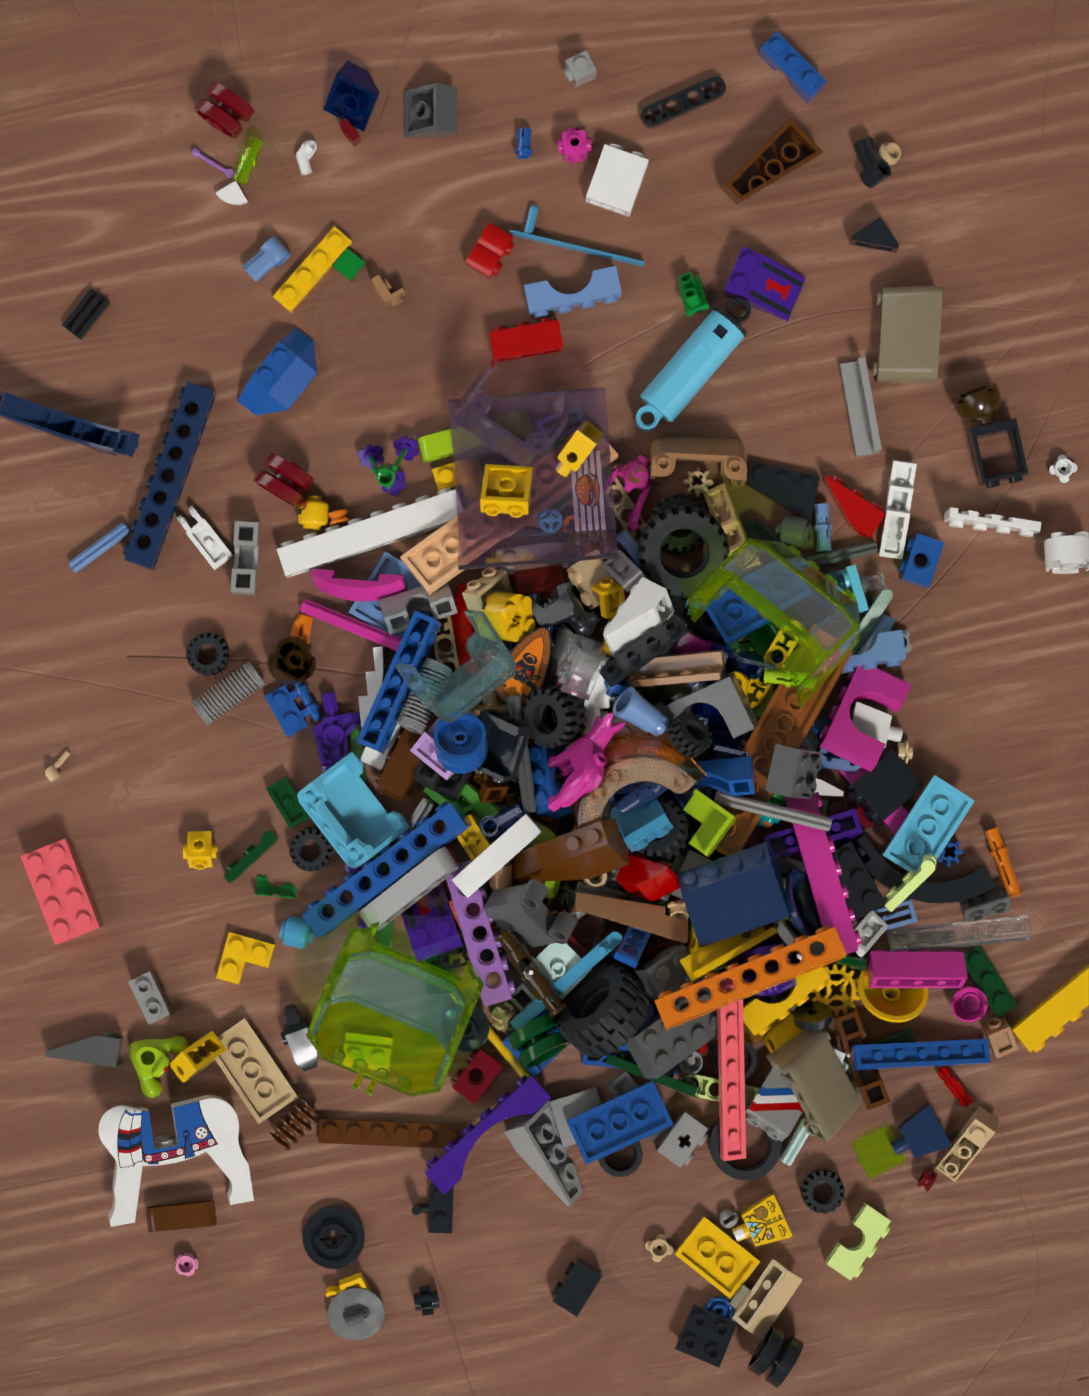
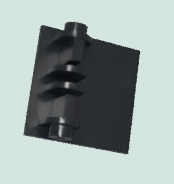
[675,1304,737,1368]

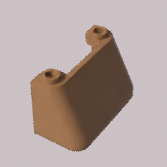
[649,436,747,487]

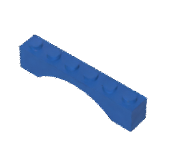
[608,756,755,807]

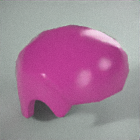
[951,986,988,1023]

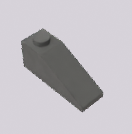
[45,1031,123,1068]

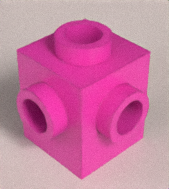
[558,127,592,163]

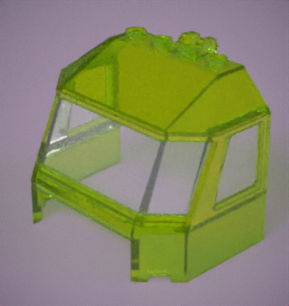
[688,538,860,708]

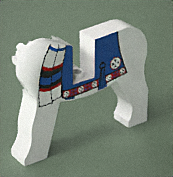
[98,1095,254,1227]

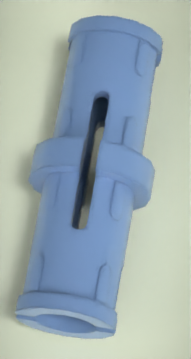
[813,503,832,552]

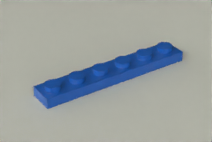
[852,1039,991,1070]

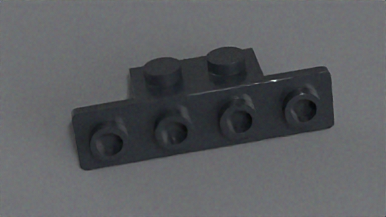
[598,615,688,687]

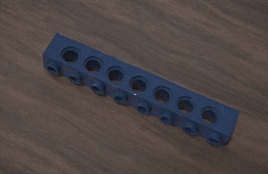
[123,382,217,571]

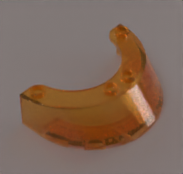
[573,734,707,830]

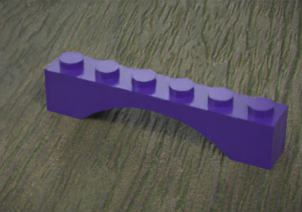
[425,1074,551,1194]

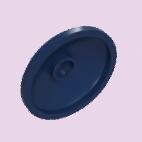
[784,869,822,938]

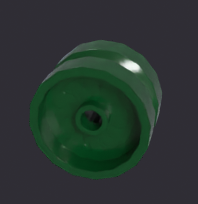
[508,1014,570,1069]

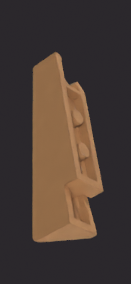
[575,892,688,943]

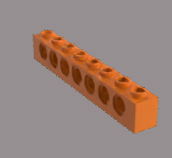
[654,926,846,1030]

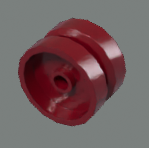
[194,82,255,139]
[253,452,314,508]

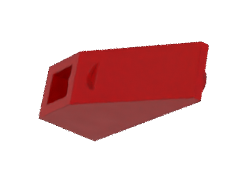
[823,475,886,540]

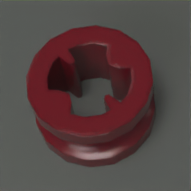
[917,1167,938,1192]

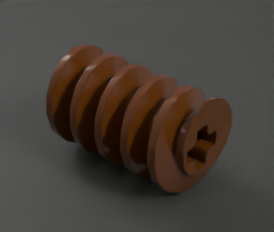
[269,1098,321,1151]

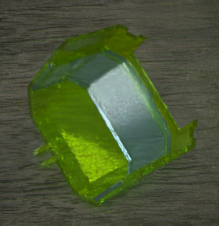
[306,922,484,1097]

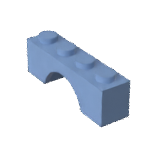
[524,266,622,319]
[842,630,906,673]

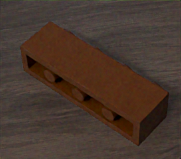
[375,705,443,803]

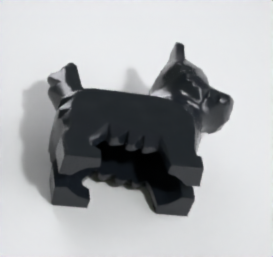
[528,581,601,647]

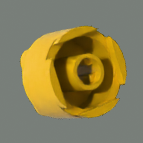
[480,591,536,642]

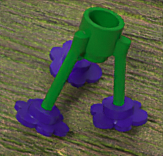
[357,436,419,496]

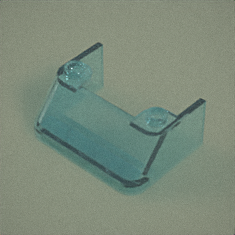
[395,609,516,722]

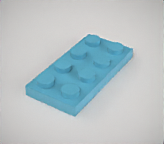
[882,775,975,872]

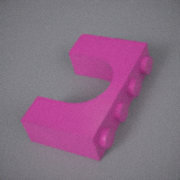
[819,667,912,772]

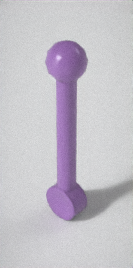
[191,148,234,179]

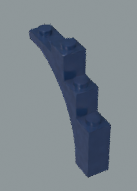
[0,391,140,457]

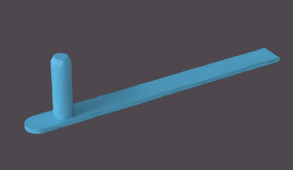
[508,205,645,267]
[509,931,622,1030]

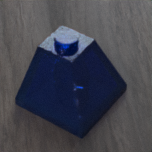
[323,61,380,131]

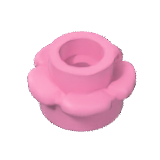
[175,1252,199,1276]

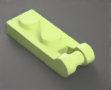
[884,854,937,912]

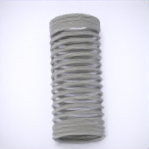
[395,658,452,734]
[191,661,266,726]

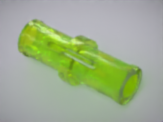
[232,136,265,185]

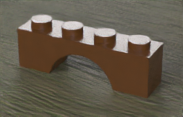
[833,1010,891,1110]

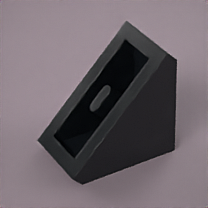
[850,217,899,253]

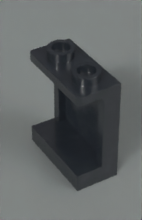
[474,709,532,783]
[846,750,923,825]

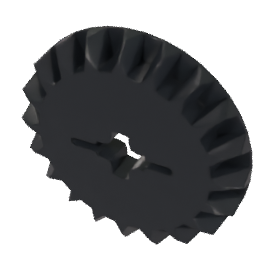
[303,1206,365,1269]

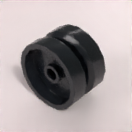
[747,1325,804,1388]

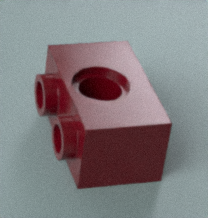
[452,1048,504,1105]

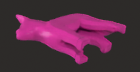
[548,712,626,812]

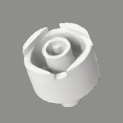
[1044,532,1089,574]

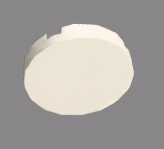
[774,919,802,960]

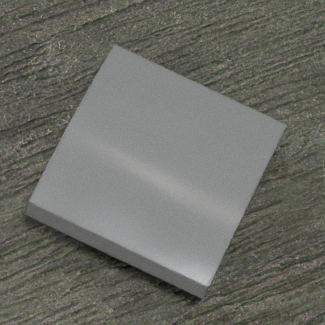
[550,1087,601,1148]

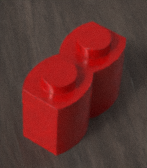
[465,222,515,279]

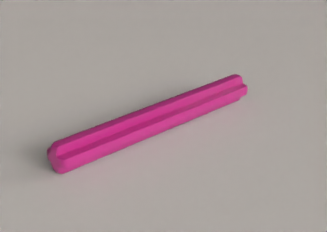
[300,599,402,651]

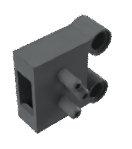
[483,880,577,948]

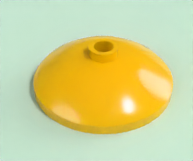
[858,968,929,1022]

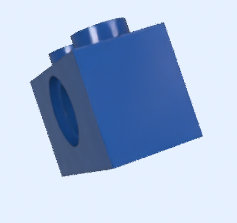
[898,533,944,589]

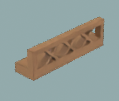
[628,650,726,688]

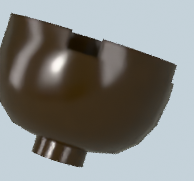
[952,383,1001,425]
[267,636,316,685]

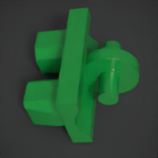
[678,272,710,317]

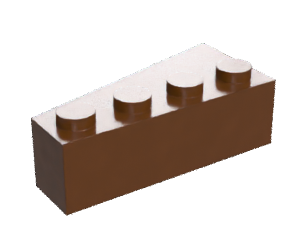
[721,118,823,205]

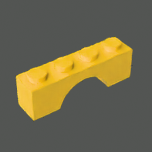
[743,967,830,1036]

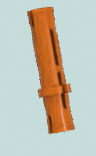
[984,827,1023,898]

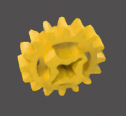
[811,964,860,1016]

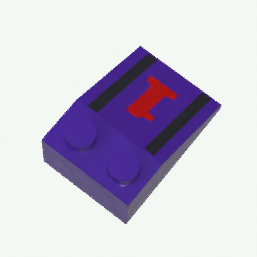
[723,247,806,322]
[402,882,463,962]

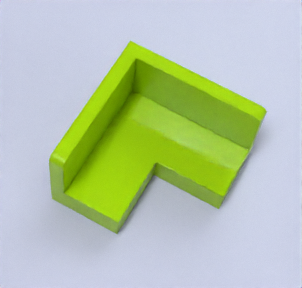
[683,789,737,857]

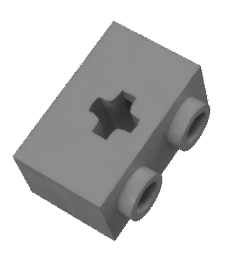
[128,971,173,1025]
[656,1111,709,1168]

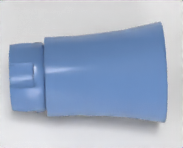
[613,687,669,737]

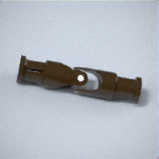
[495,927,568,1018]

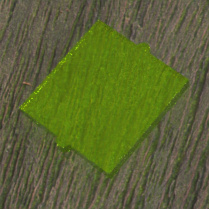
[851,1125,906,1179]

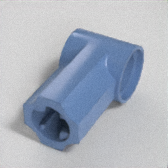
[242,236,291,282]

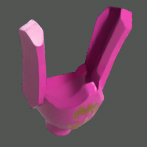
[602,455,652,530]

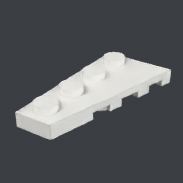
[943,507,1041,537]

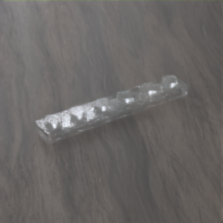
[886,915,1032,952]

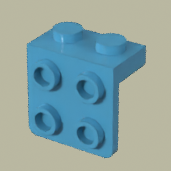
[610,798,674,852]

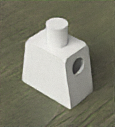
[851,702,903,748]

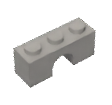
[231,521,261,596]
[379,582,458,635]

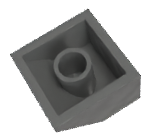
[404,83,457,138]

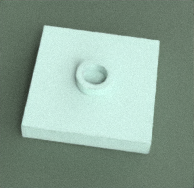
[524,943,592,1000]

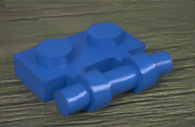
[264,682,322,738]

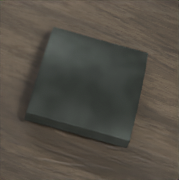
[412,760,473,801]

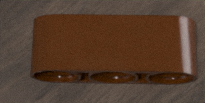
[146,1200,217,1232]

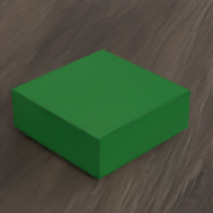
[332,248,366,282]

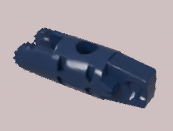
[616,770,674,813]

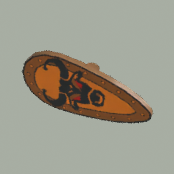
[494,627,551,706]

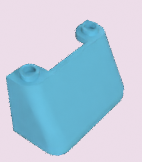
[297,752,410,869]

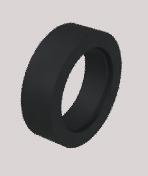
[709,1108,782,1180]

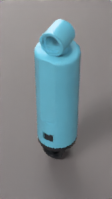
[635,298,751,432]

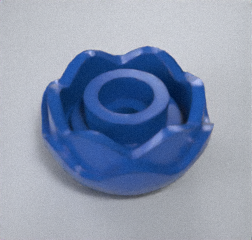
[704,1296,734,1320]

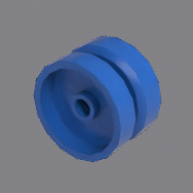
[433,712,488,774]

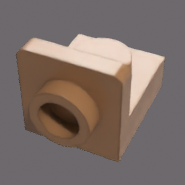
[371,274,406,307]
[982,1016,1018,1059]

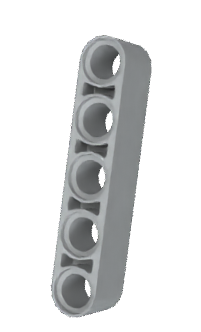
[359,847,459,933]

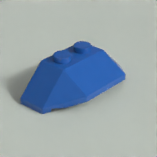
[237,327,317,416]

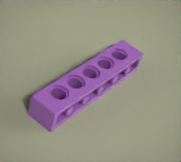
[446,860,516,1007]

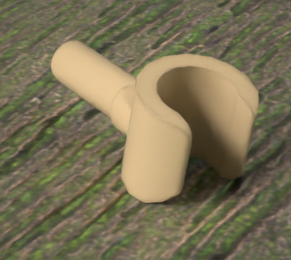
[45,751,70,782]

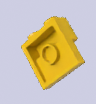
[480,464,533,518]

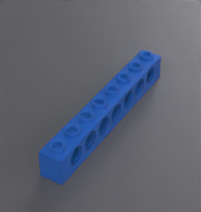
[302,801,472,938]

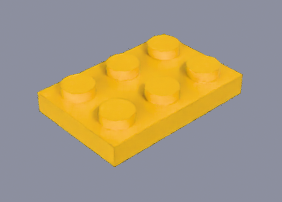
[674,1216,760,1299]

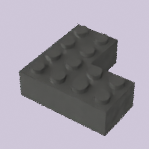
[626,944,718,1078]

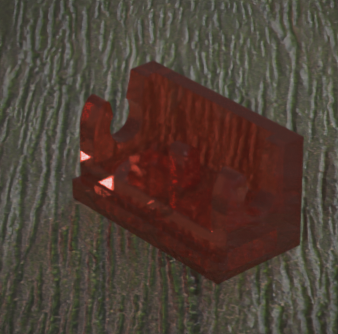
[510,564,565,594]

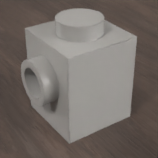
[563,50,597,88]

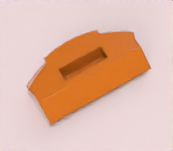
[291,614,313,644]

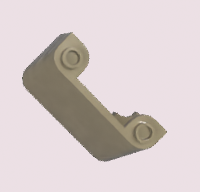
[872,286,943,386]
[767,1029,862,1143]

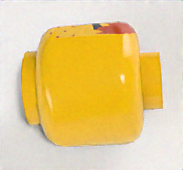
[298,496,329,531]

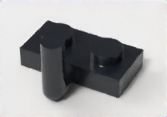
[412,1184,454,1234]

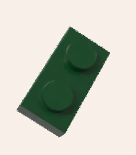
[266,776,310,829]

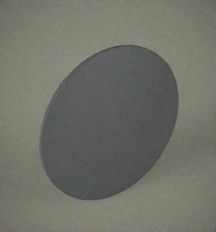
[327,1288,385,1340]

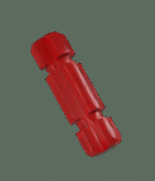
[936,1066,973,1108]

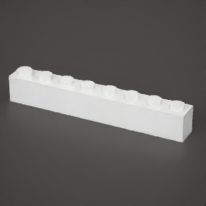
[277,487,463,578]

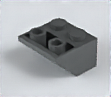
[765,744,822,799]

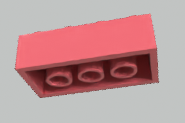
[21,839,103,945]

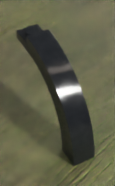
[855,834,997,903]

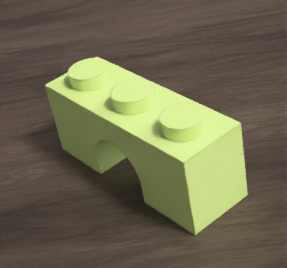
[825,1203,891,1281]

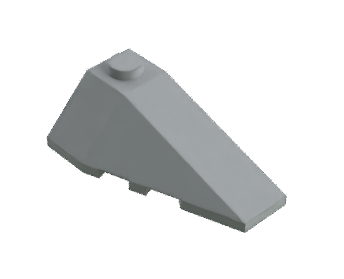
[504,1100,583,1206]

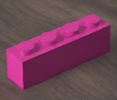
[866,949,968,988]

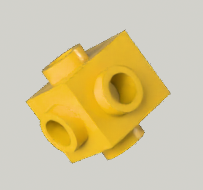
[183,831,218,870]

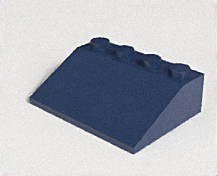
[678,842,790,947]

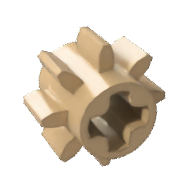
[683,467,713,498]
[491,1002,520,1033]

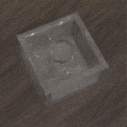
[556,634,606,700]

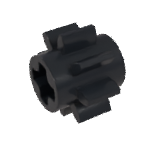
[414,1285,440,1316]

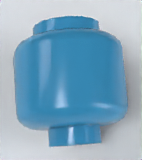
[279,916,314,949]

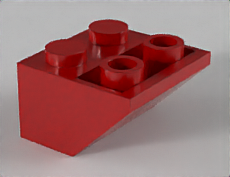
[615,853,680,902]

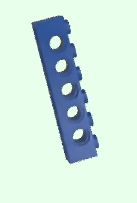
[356,611,441,754]

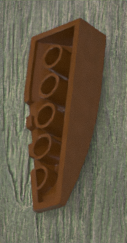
[509,818,630,883]

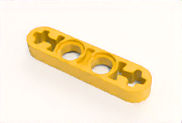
[746,625,802,708]

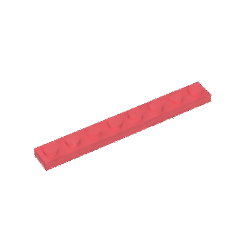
[716,971,746,1161]

